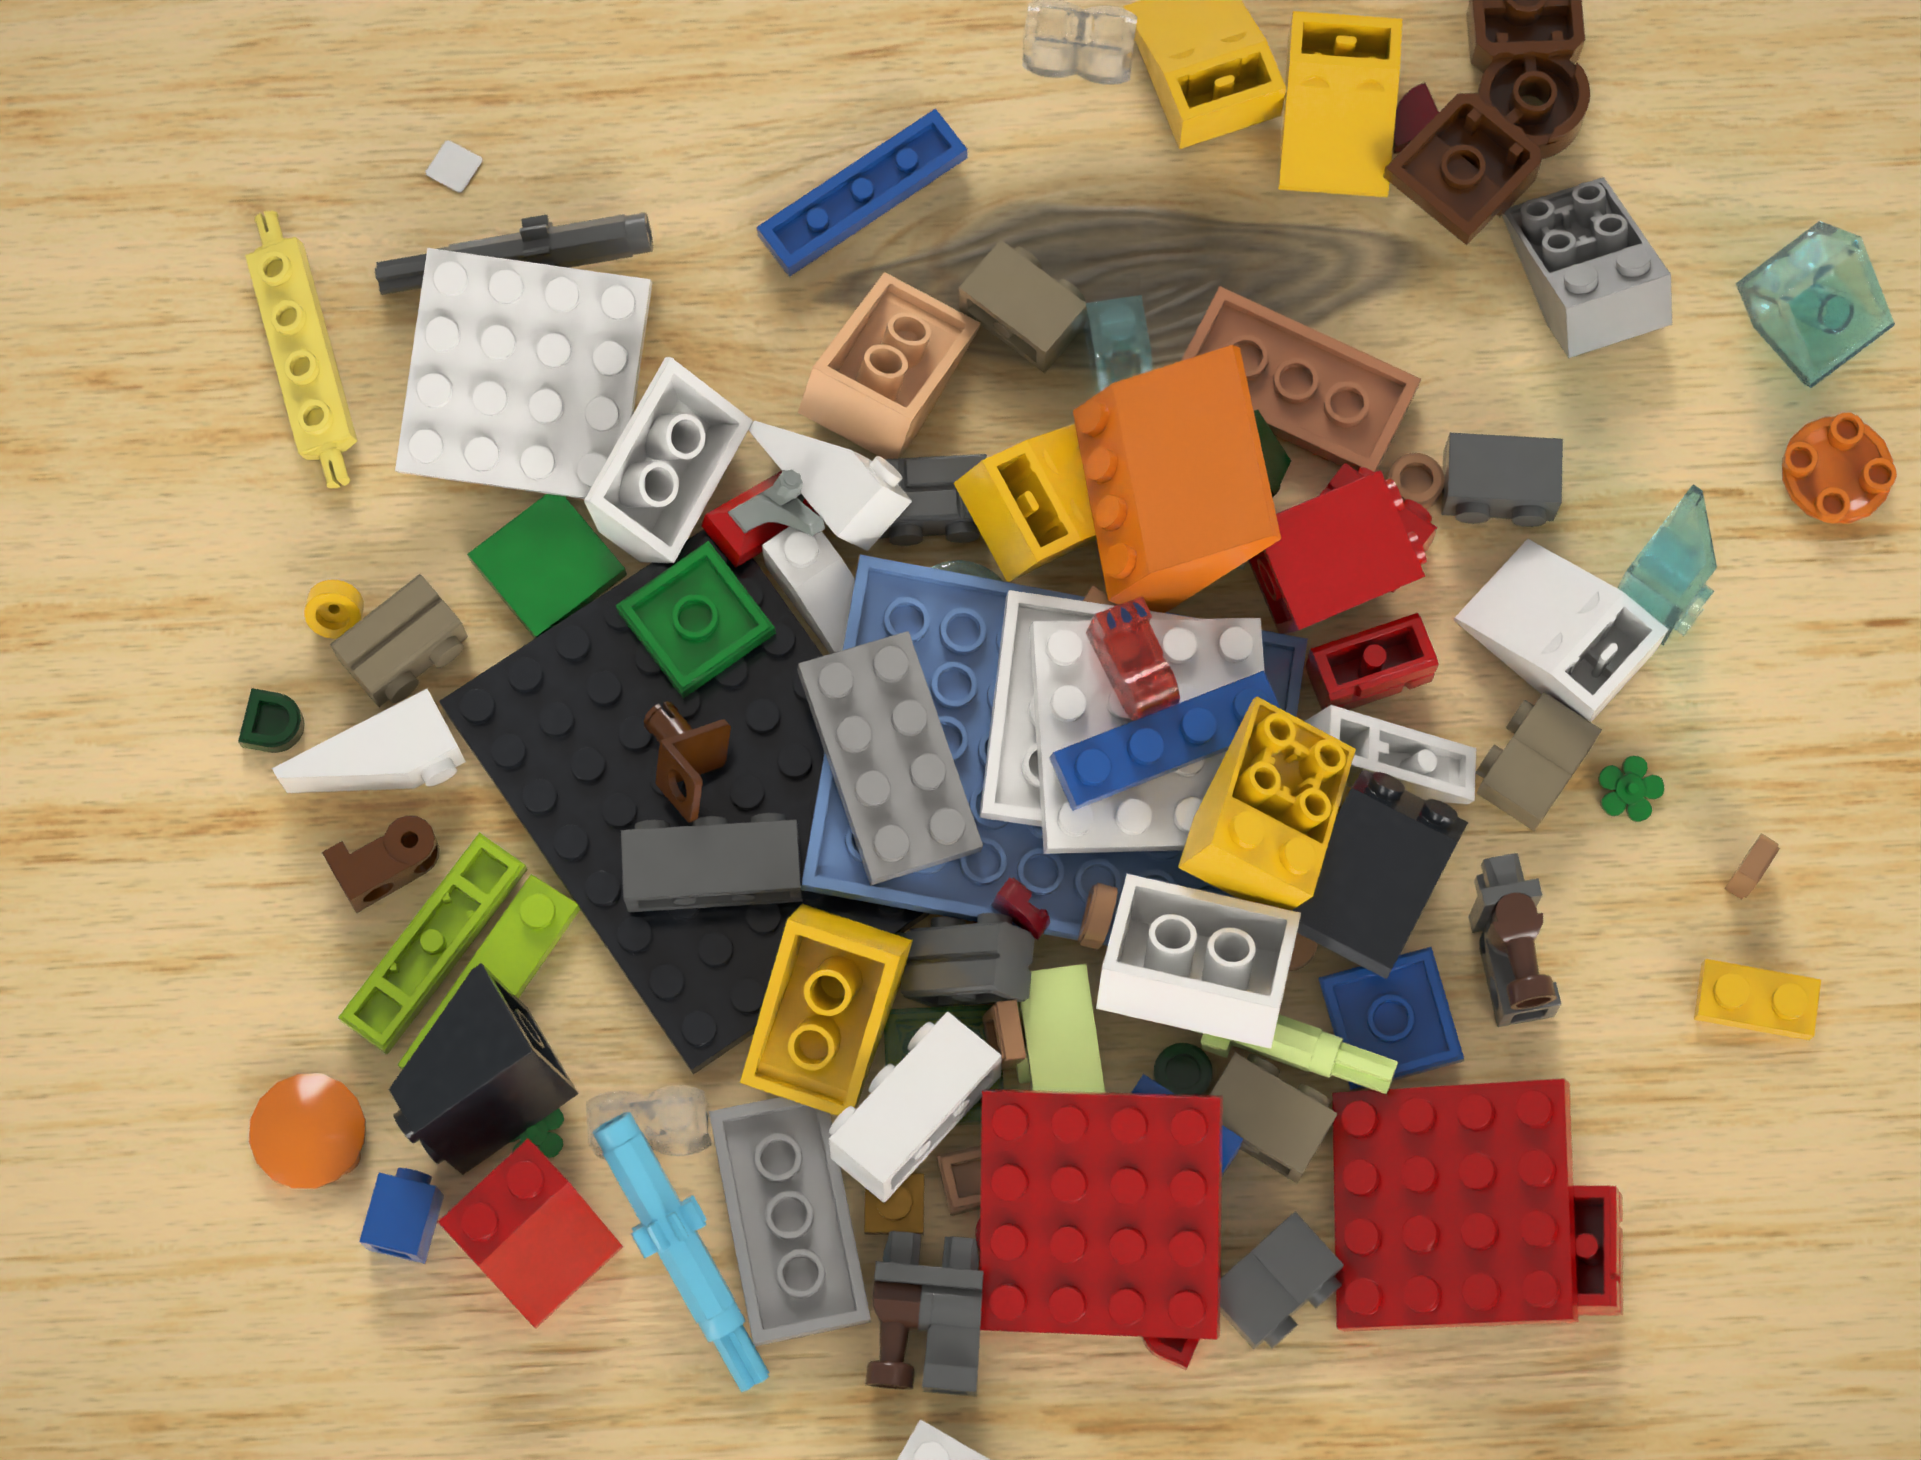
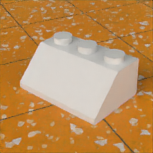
[584,357,753,563]

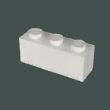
[829,1011,1001,1203]

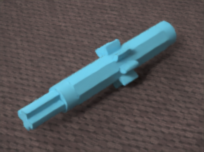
[592,1111,769,1392]

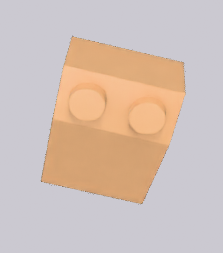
[798,272,981,459]

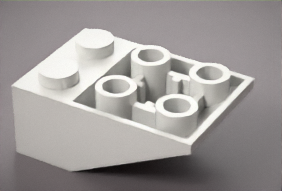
[1454,539,1669,722]

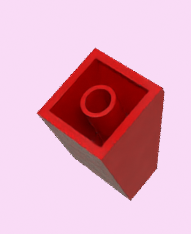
[1248,470,1427,634]
[438,1138,623,1329]

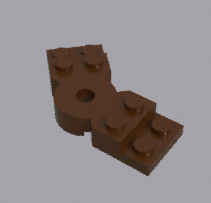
[1383,0,1590,245]

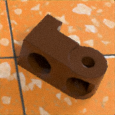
[322,815,440,914]

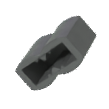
[1220,1212,1344,1349]

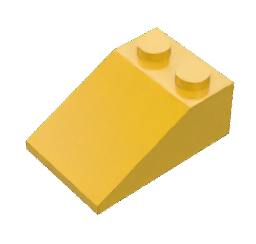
[740,904,913,1116]

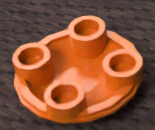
[1782,413,1897,524]
[249,1074,366,1189]

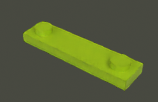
[338,832,528,1054]
[398,874,580,1070]

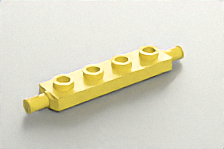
[245,211,357,489]

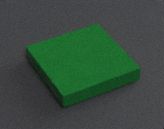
[467,494,627,639]
[616,541,776,699]

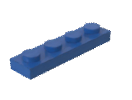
[757,108,968,277]
[1049,670,1281,811]

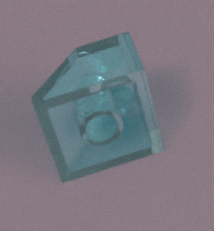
[1735,221,1895,388]
[1617,484,1717,646]

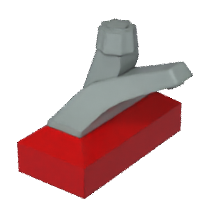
[701,469,825,568]

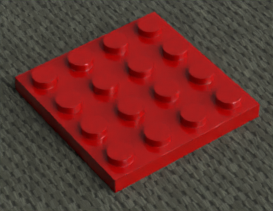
[1332,1078,1578,1331]
[980,1089,1223,1340]

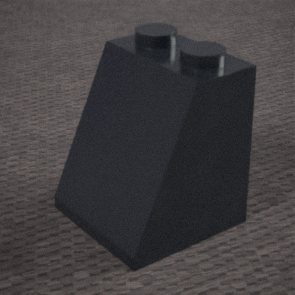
[1292,769,1468,979]
[389,963,579,1175]

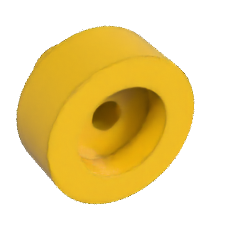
[304,580,364,639]

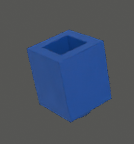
[359,1168,444,1264]

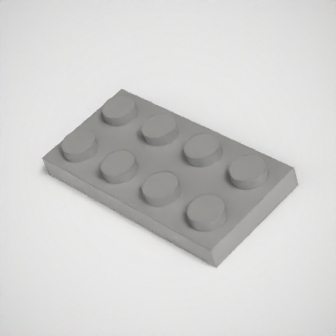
[797,631,983,886]
[709,1097,871,1346]

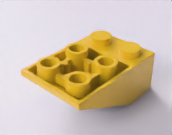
[1123,0,1286,149]
[1278,11,1403,197]
[953,424,1097,582]
[1178,697,1356,911]

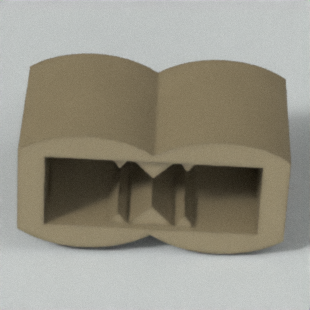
[1476,692,1602,831]

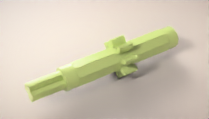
[1190,1014,1398,1094]

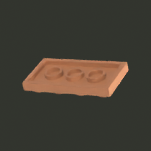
[1181,286,1421,472]

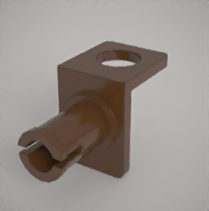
[644,701,731,822]

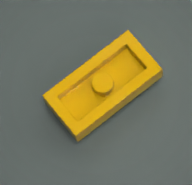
[1694,959,1821,1040]

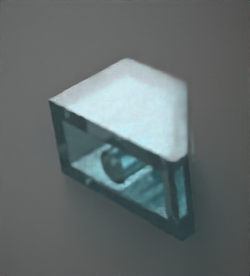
[1084,295,1153,394]

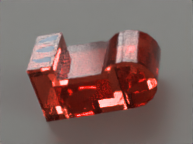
[1086,596,1180,720]

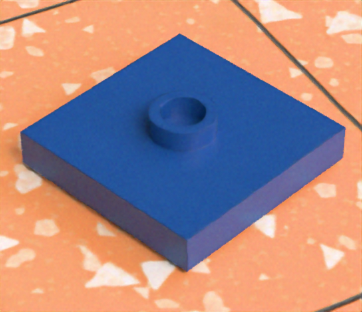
[1318,947,1464,1091]

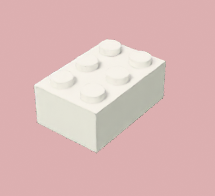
[1096,874,1301,1049]

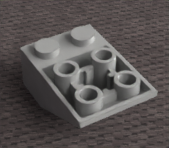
[1502,177,1672,358]

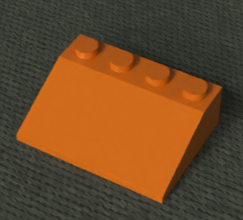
[1073,345,1281,613]

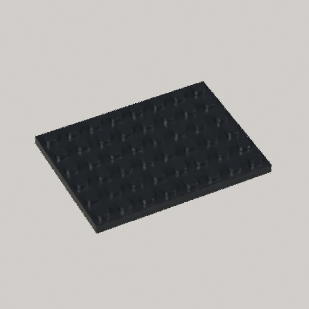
[439,529,930,1074]

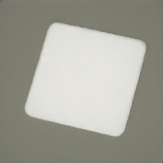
[426,140,482,192]

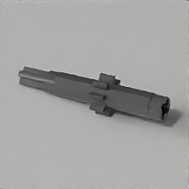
[375,212,653,295]

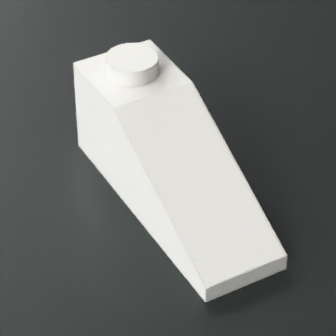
[748,420,912,551]
[762,526,855,654]
[272,689,465,793]
[1304,705,1476,804]

